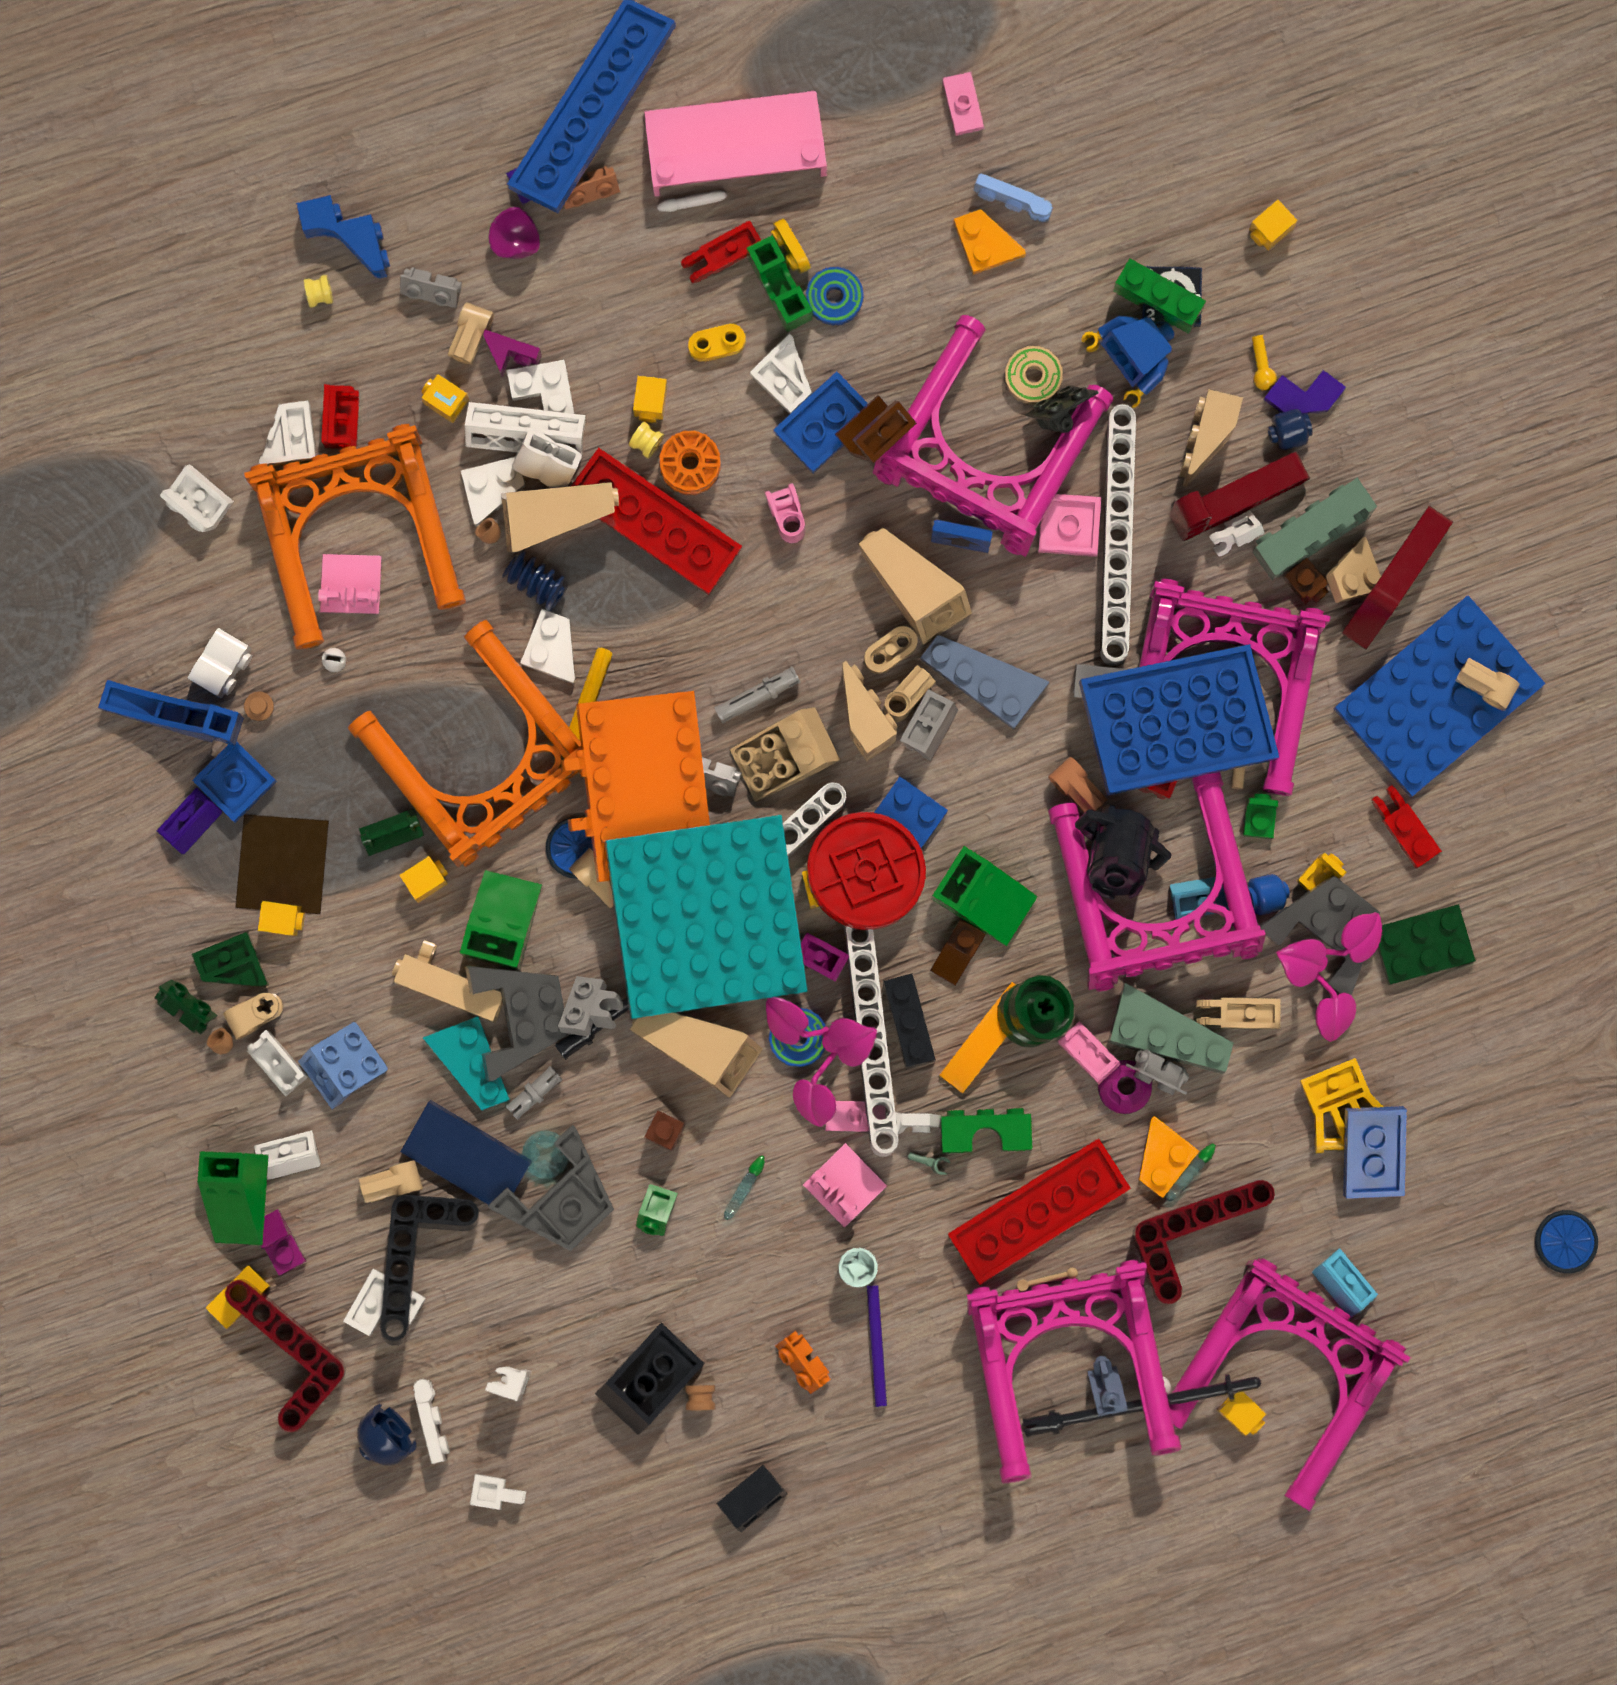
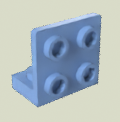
[298,1022,388,1109]

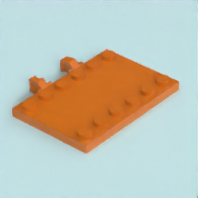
[561,691,710,882]

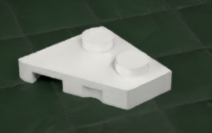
[750,334,812,414]
[259,401,316,466]
[461,457,525,526]
[521,609,575,685]

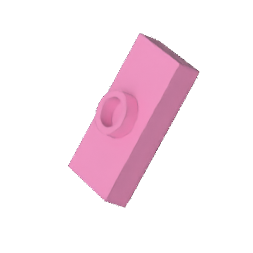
[942,72,984,136]
[1058,1021,1121,1085]
[826,1101,886,1132]

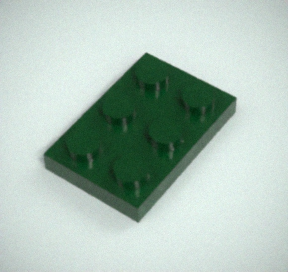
[1378,904,1476,985]

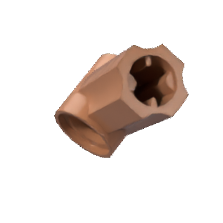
[1048,757,1108,813]

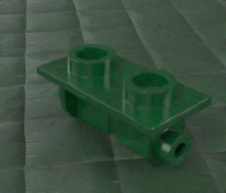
[359,809,424,856]
[154,979,218,1035]

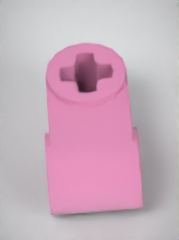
[765,483,805,543]

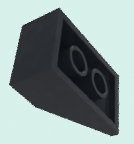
[595,1322,705,1435]

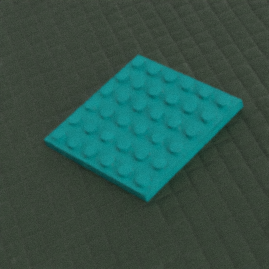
[604,815,808,1019]

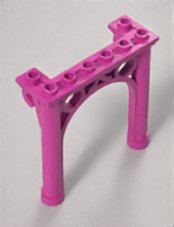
[872,315,1113,557]
[1139,579,1330,796]
[1048,772,1266,992]
[1169,1258,1411,1511]
[967,1260,1181,1483]

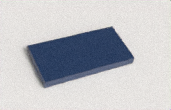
[400,1100,533,1204]

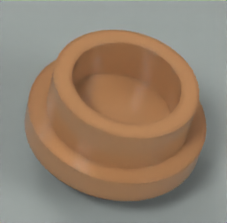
[244,692,274,721]

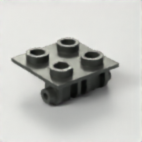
[1026,385,1099,433]

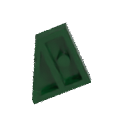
[192,932,269,987]

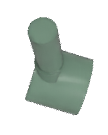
[908,1152,951,1175]

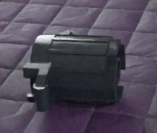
[1075,804,1171,900]

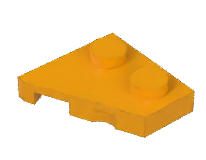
[953,209,1026,275]
[1138,1116,1199,1198]

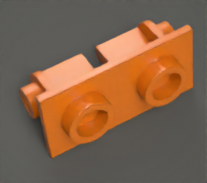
[775,1331,831,1395]

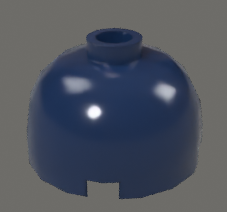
[357,1404,417,1466]

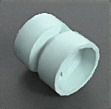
[839,1248,877,1287]

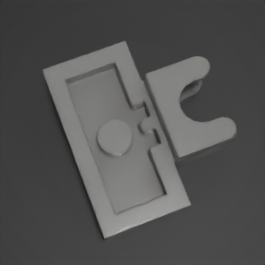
[558,976,623,1036]

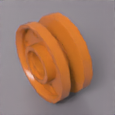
[660,431,720,495]

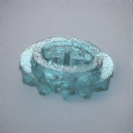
[522,1131,569,1179]

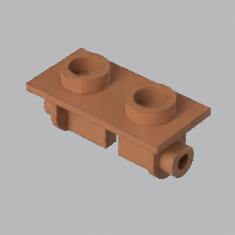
[564,166,620,210]

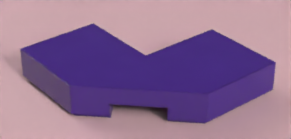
[1264,370,1346,414]

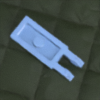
[974,173,1053,223]

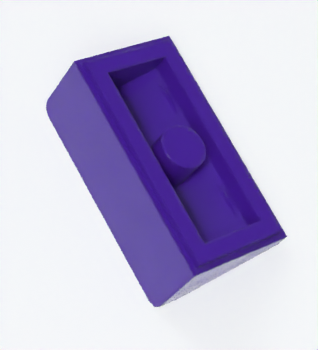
[157,788,222,854]

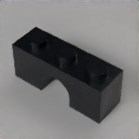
[883,973,936,1070]

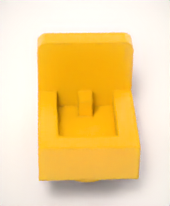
[1296,853,1347,891]

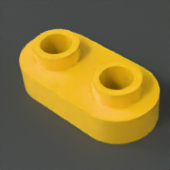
[770,218,811,274]
[688,324,746,362]

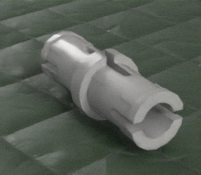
[506,1066,563,1120]

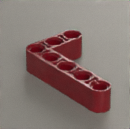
[1169,452,1310,541]
[1341,505,1453,650]
[1133,1180,1275,1304]
[225,1279,346,1432]

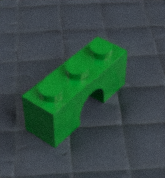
[747,235,813,333]
[1113,258,1206,334]
[941,1108,1033,1154]

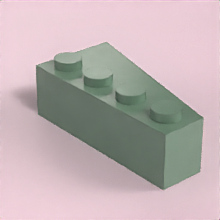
[1253,477,1377,581]
[1108,983,1234,1074]

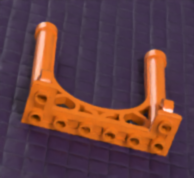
[244,424,466,650]
[348,620,581,867]

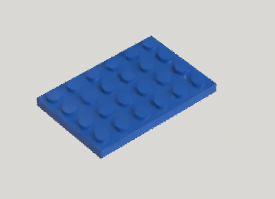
[1334,595,1546,798]
[1079,644,1279,795]

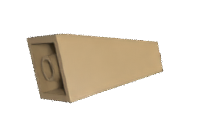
[501,483,619,552]
[859,528,972,645]
[630,1013,763,1098]

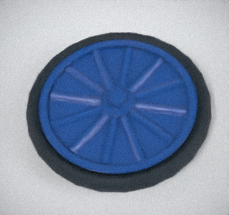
[546,817,593,879]
[1535,1210,1598,1273]

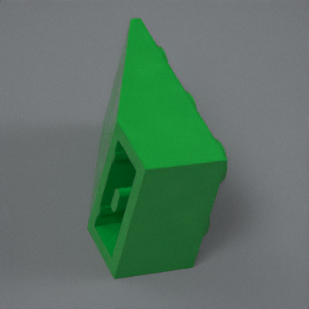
[931,846,1038,947]
[460,870,542,971]
[197,1151,269,1245]

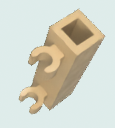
[392,940,503,1023]

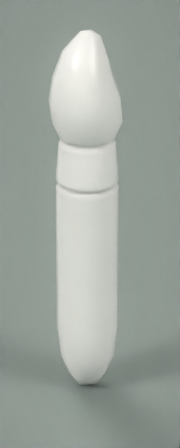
[657,191,727,212]

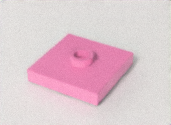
[1038,494,1101,557]

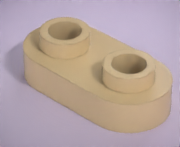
[864,626,918,674]

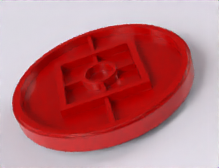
[806,812,926,930]

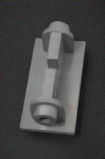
[400,267,462,308]
[702,757,742,797]
[1126,1050,1189,1095]

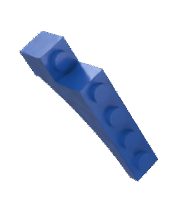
[98,680,244,746]

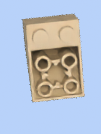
[1179,389,1243,487]
[842,661,898,762]
[730,707,840,802]

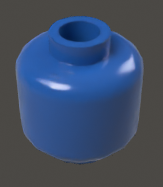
[1247,874,1290,915]

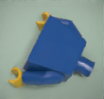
[1081,316,1174,409]

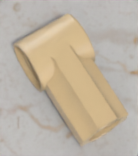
[448,302,494,365]
[1455,658,1520,711]
[883,665,936,723]
[569,848,614,908]
[359,1160,423,1203]

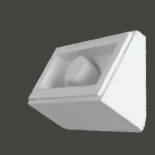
[254,1130,321,1180]

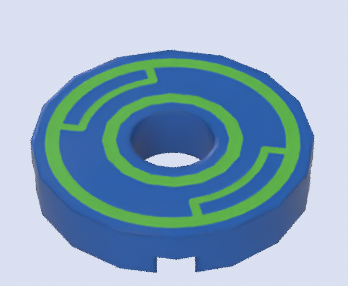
[806,267,864,326]
[769,1008,826,1067]

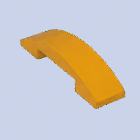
[939,982,1016,1094]

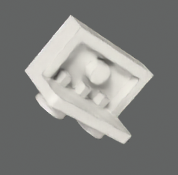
[160,465,234,532]

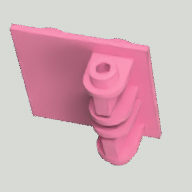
[318,554,382,614]
[803,1143,887,1228]

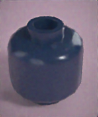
[1267,409,1313,450]

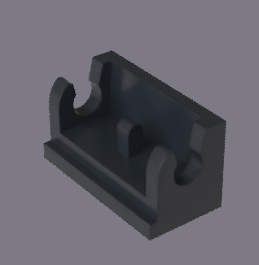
[716,1465,788,1532]

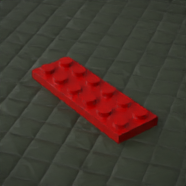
[571,447,743,595]
[947,1138,1131,1285]

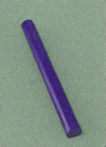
[867,1285,887,1407]

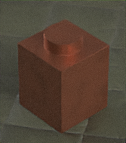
[644,1110,685,1152]

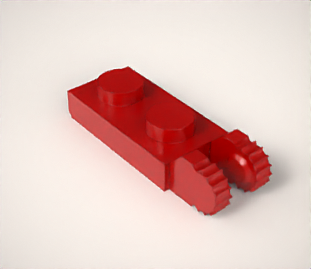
[680,220,761,284]
[1371,785,1442,869]

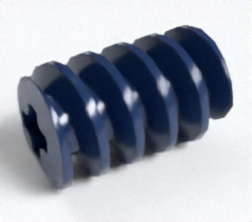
[502,549,567,611]

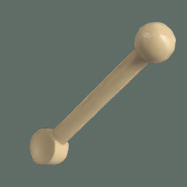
[1017,1268,1078,1291]

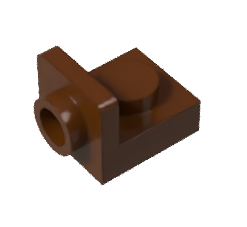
[1283,558,1329,604]

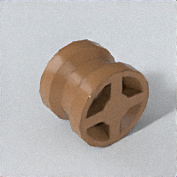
[685,1385,716,1410]

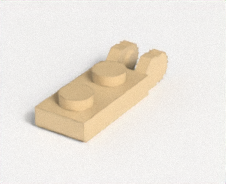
[1196,998,1281,1029]

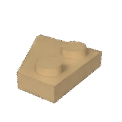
[1326,537,1381,603]

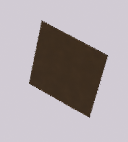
[235,814,329,914]

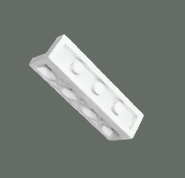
[465,402,585,460]

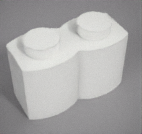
[512,430,582,488]
[188,628,252,698]

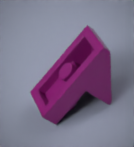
[483,330,542,377]
[801,933,850,982]
[260,1209,307,1276]

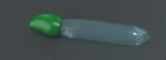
[1166,1143,1216,1202]
[724,1155,765,1220]

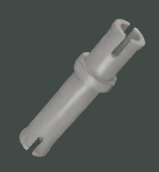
[714,666,801,724]

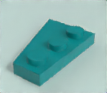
[423,1016,510,1111]

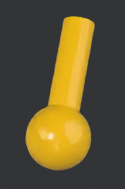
[1252,335,1277,390]

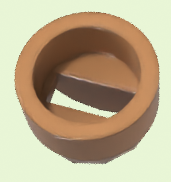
[475,518,501,544]
[207,1028,233,1055]

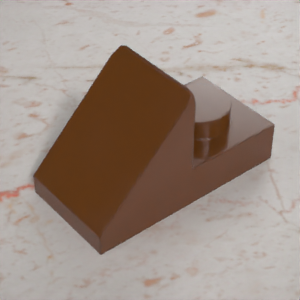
[930,919,986,986]

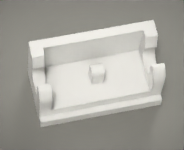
[247,1030,308,1096]
[486,1367,531,1401]

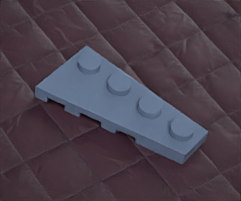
[920,635,1049,730]

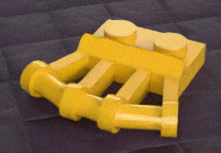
[1299,1058,1383,1153]

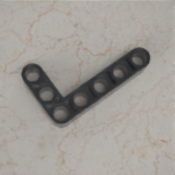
[380,1195,479,1346]

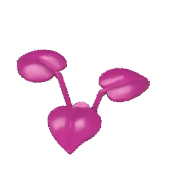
[1276,912,1382,1042]
[766,997,877,1127]

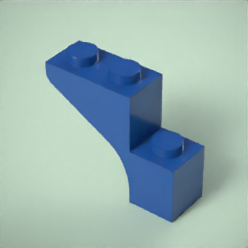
[296,195,390,279]

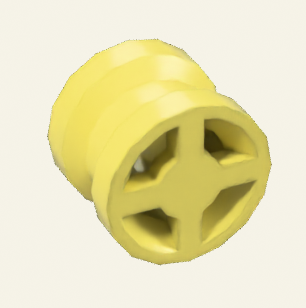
[304,275,333,308]
[628,422,664,459]

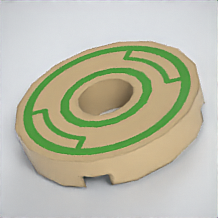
[1005,346,1063,404]

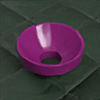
[1098,1060,1152,1114]

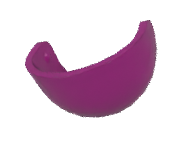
[488,207,540,259]

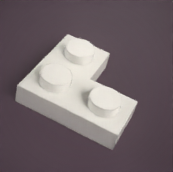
[507,360,574,414]
[343,1269,426,1336]

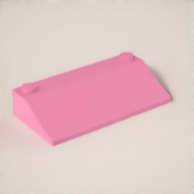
[644,91,827,197]

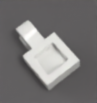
[1209,511,1265,556]
[886,1112,941,1134]
[470,1474,526,1510]

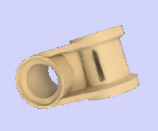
[223,993,283,1040]

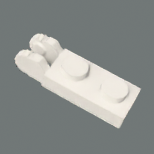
[413,1379,450,1464]

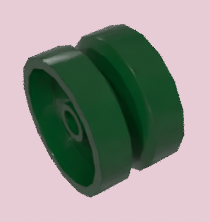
[998,975,1074,1048]

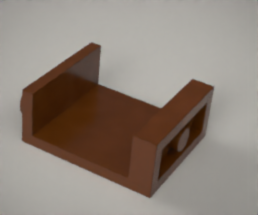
[835,395,917,463]

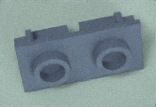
[1087,1356,1128,1416]

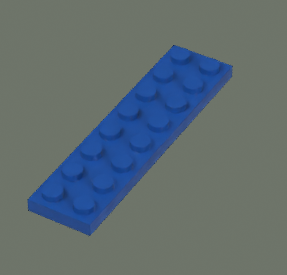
[507,0,676,213]

